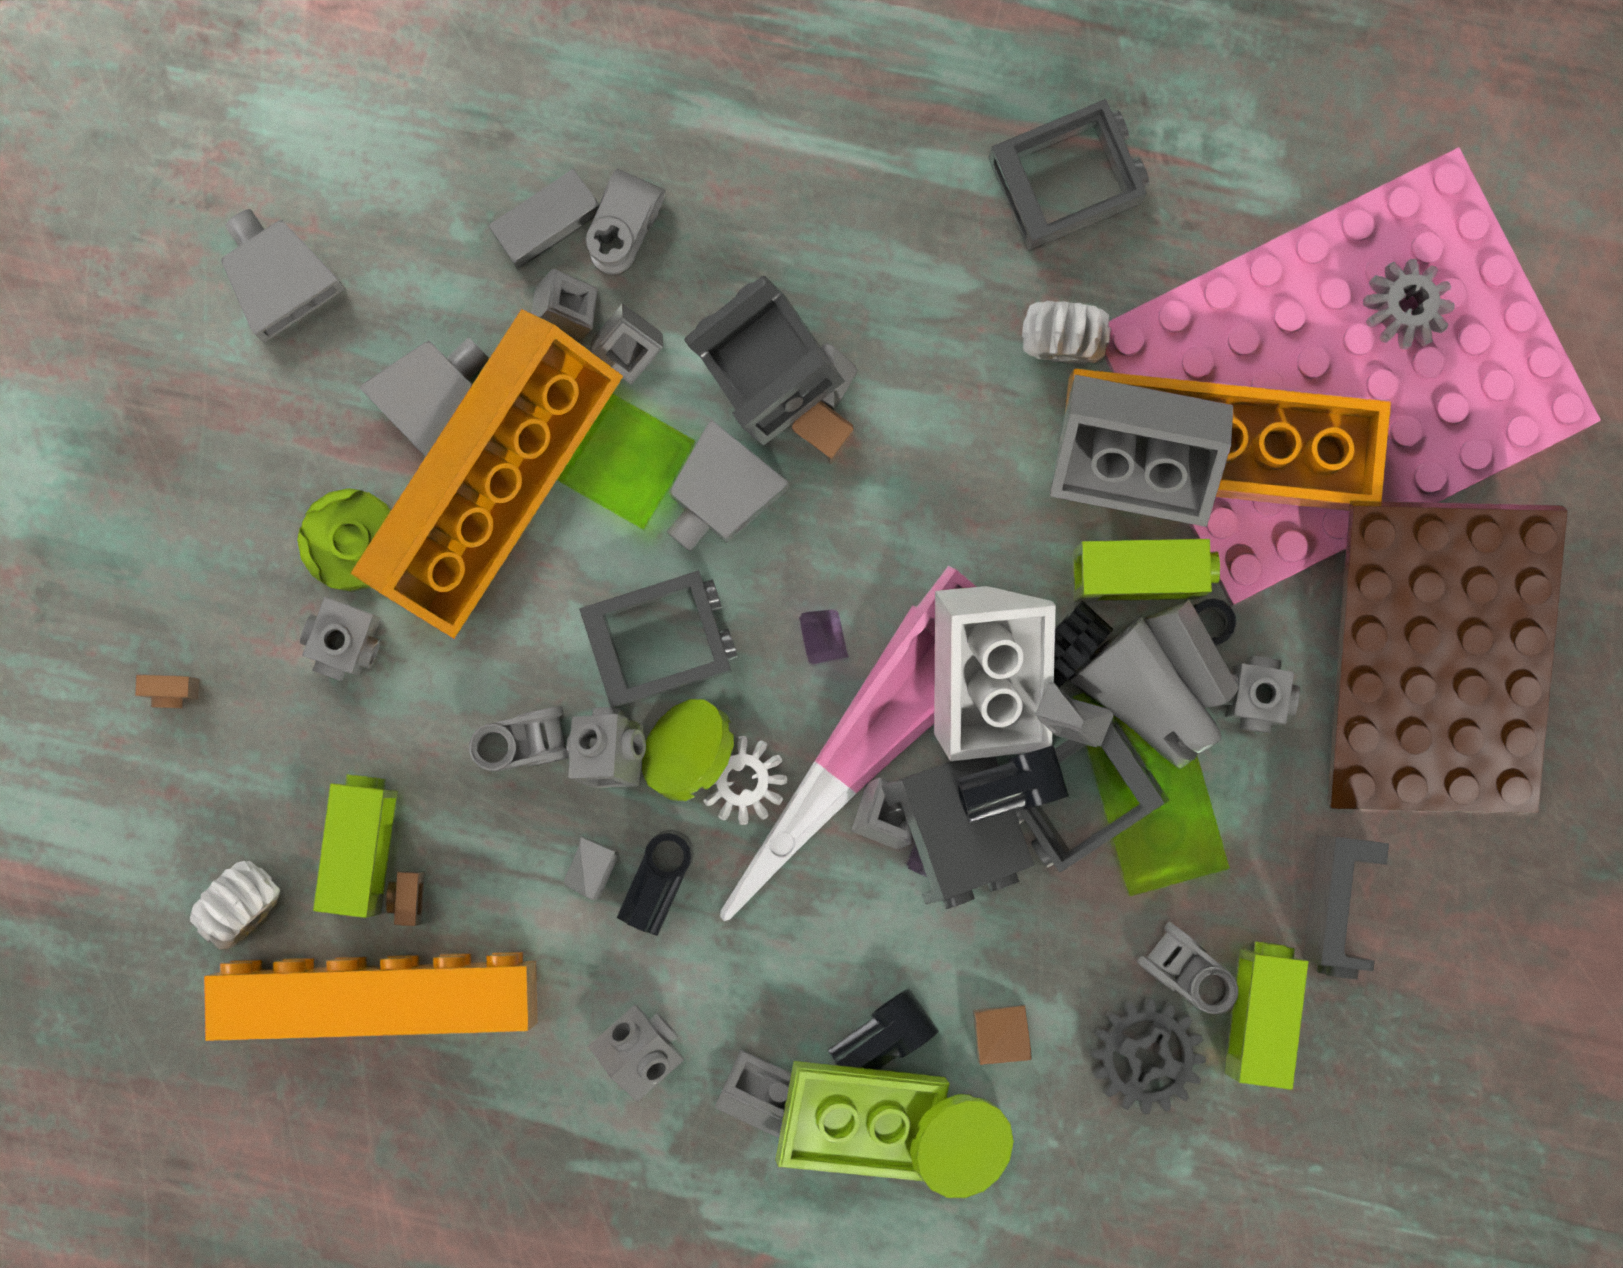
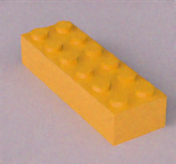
[350,309,623,639]
[1065,369,1391,511]
[204,952,538,1041]

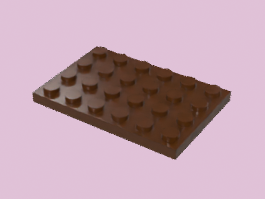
[1327,501,1568,813]

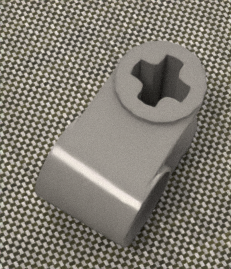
[586,168,666,275]
[469,706,569,772]
[1137,922,1238,1014]

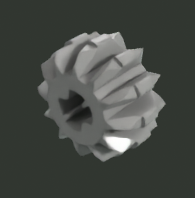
[1363,259,1455,349]

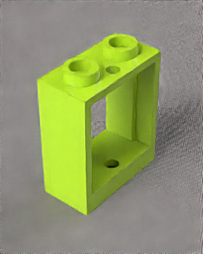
[1073,539,1220,602]
[313,774,398,918]
[1224,941,1309,1090]

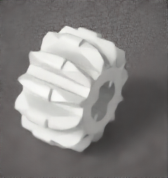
[1022,300,1111,364]
[703,736,787,825]
[190,861,280,950]

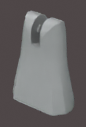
[1068,616,1222,769]

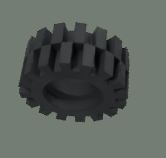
[1054,601,1113,688]

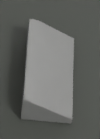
[488,169,600,269]
[1144,599,1239,708]
[715,1050,791,1138]

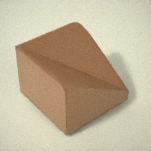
[792,401,854,464]
[973,1005,1032,1065]

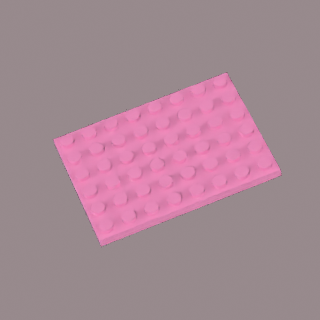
[1104,147,1601,606]

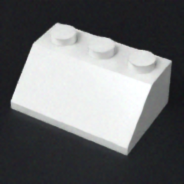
[934,586,1056,761]

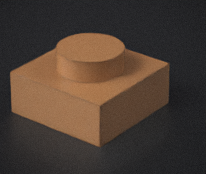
[135,675,199,709]
[386,871,425,926]

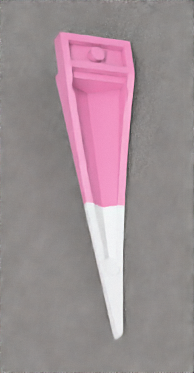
[720,566,977,921]

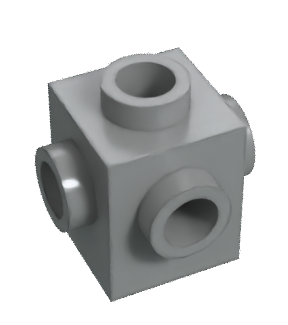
[300,597,381,681]
[1225,656,1300,733]
[567,707,646,788]
[588,1004,684,1102]

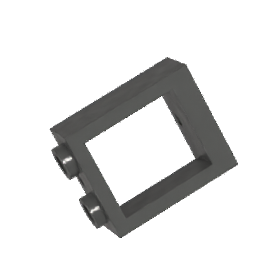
[988,99,1150,251]
[579,570,738,709]
[1014,716,1170,872]

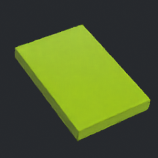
[775,1061,950,1181]

